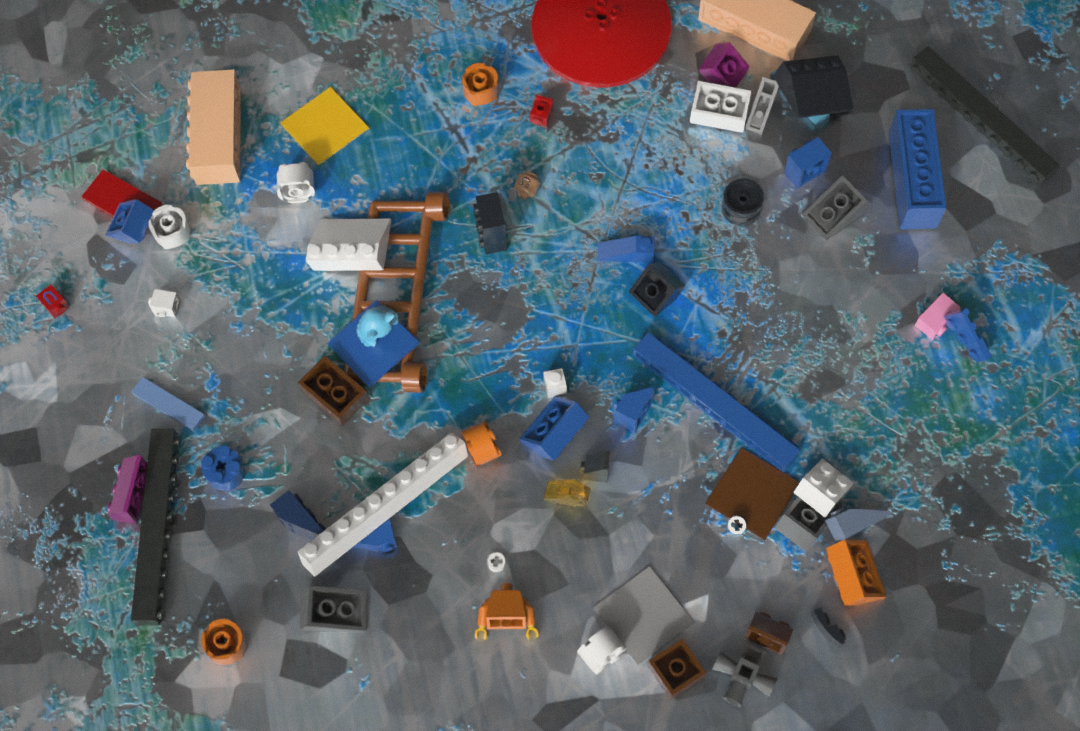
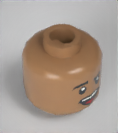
[514,171,540,200]

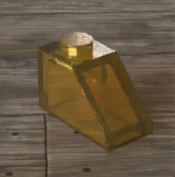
[543,479,591,508]

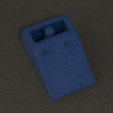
[270,490,326,541]

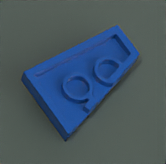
[943,308,991,362]

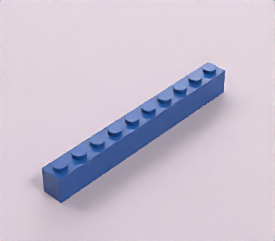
[633,333,800,473]

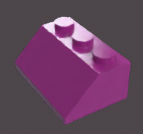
[108,455,147,524]

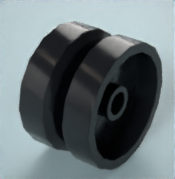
[721,178,764,226]

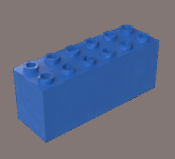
[889,109,946,230]

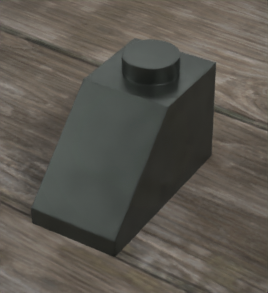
[580,451,610,482]

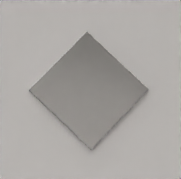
[594,566,694,665]

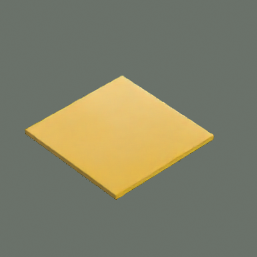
[280,87,369,166]

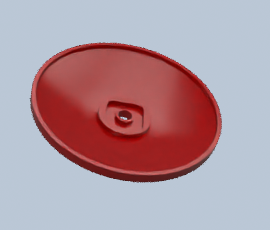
[531,0,672,88]

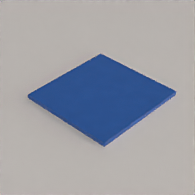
[327,300,420,388]

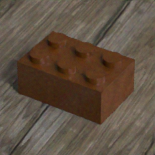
[298,356,369,426]

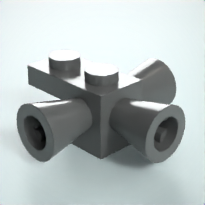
[712,643,778,707]

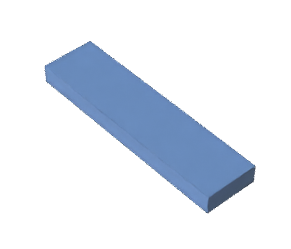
[131,377,206,432]

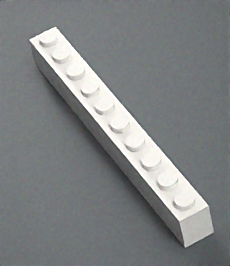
[297,432,468,577]

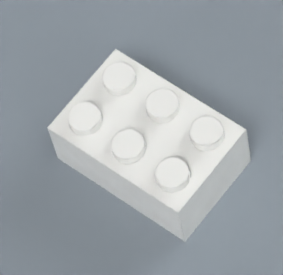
[690,81,751,133]

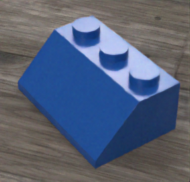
[519,396,589,461]

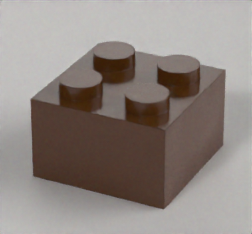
[647,638,706,700]

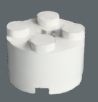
[277,162,315,203]
[149,205,190,249]
[577,626,626,675]

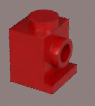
[529,94,554,126]

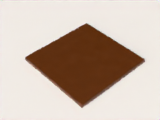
[705,448,800,541]

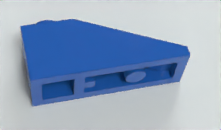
[598,236,655,263]
[353,519,397,552]

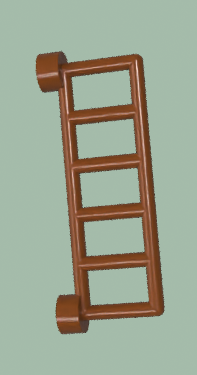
[344,192,450,393]

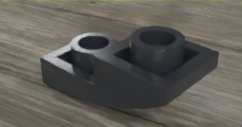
[811,608,846,649]

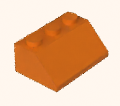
[826,539,887,606]

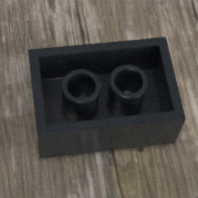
[473,192,507,255]

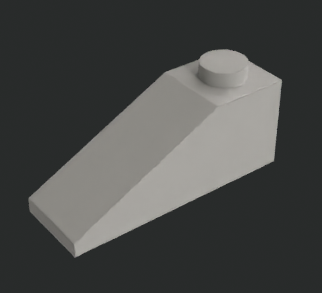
[745,77,779,135]

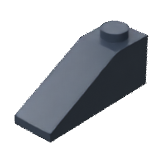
[825,508,892,542]

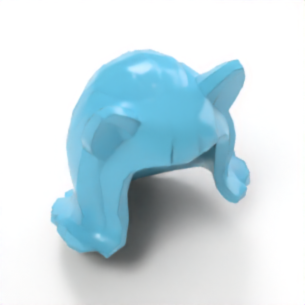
[357,306,398,347]

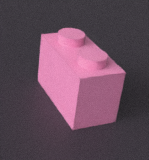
[915,293,961,340]

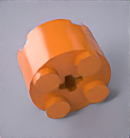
[462,63,499,106]
[461,421,502,467]
[201,619,247,665]

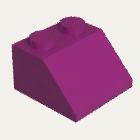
[699,42,750,88]

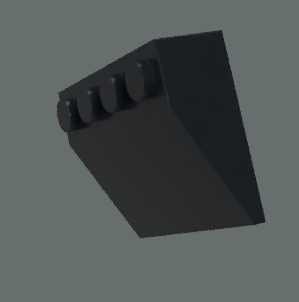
[773,55,854,118]

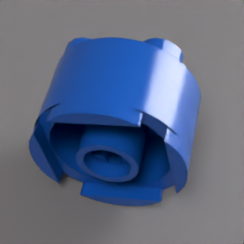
[201,446,245,491]

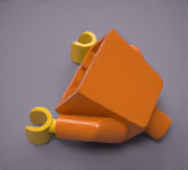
[475,583,538,640]

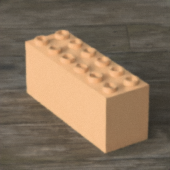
[698,0,816,61]
[186,70,241,185]

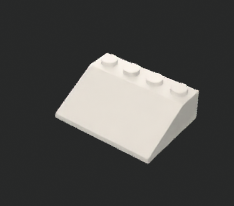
[306,219,391,271]

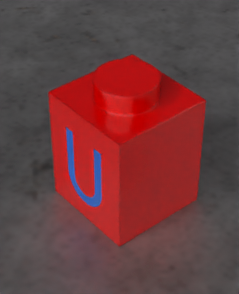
[36,284,69,319]

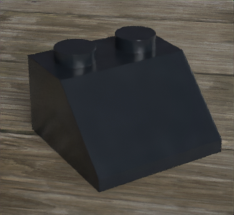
[629,261,686,317]

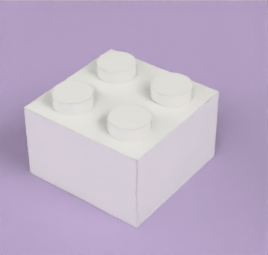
[794,458,854,517]

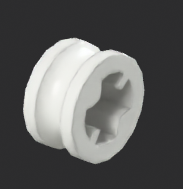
[728,516,747,534]
[488,552,506,572]

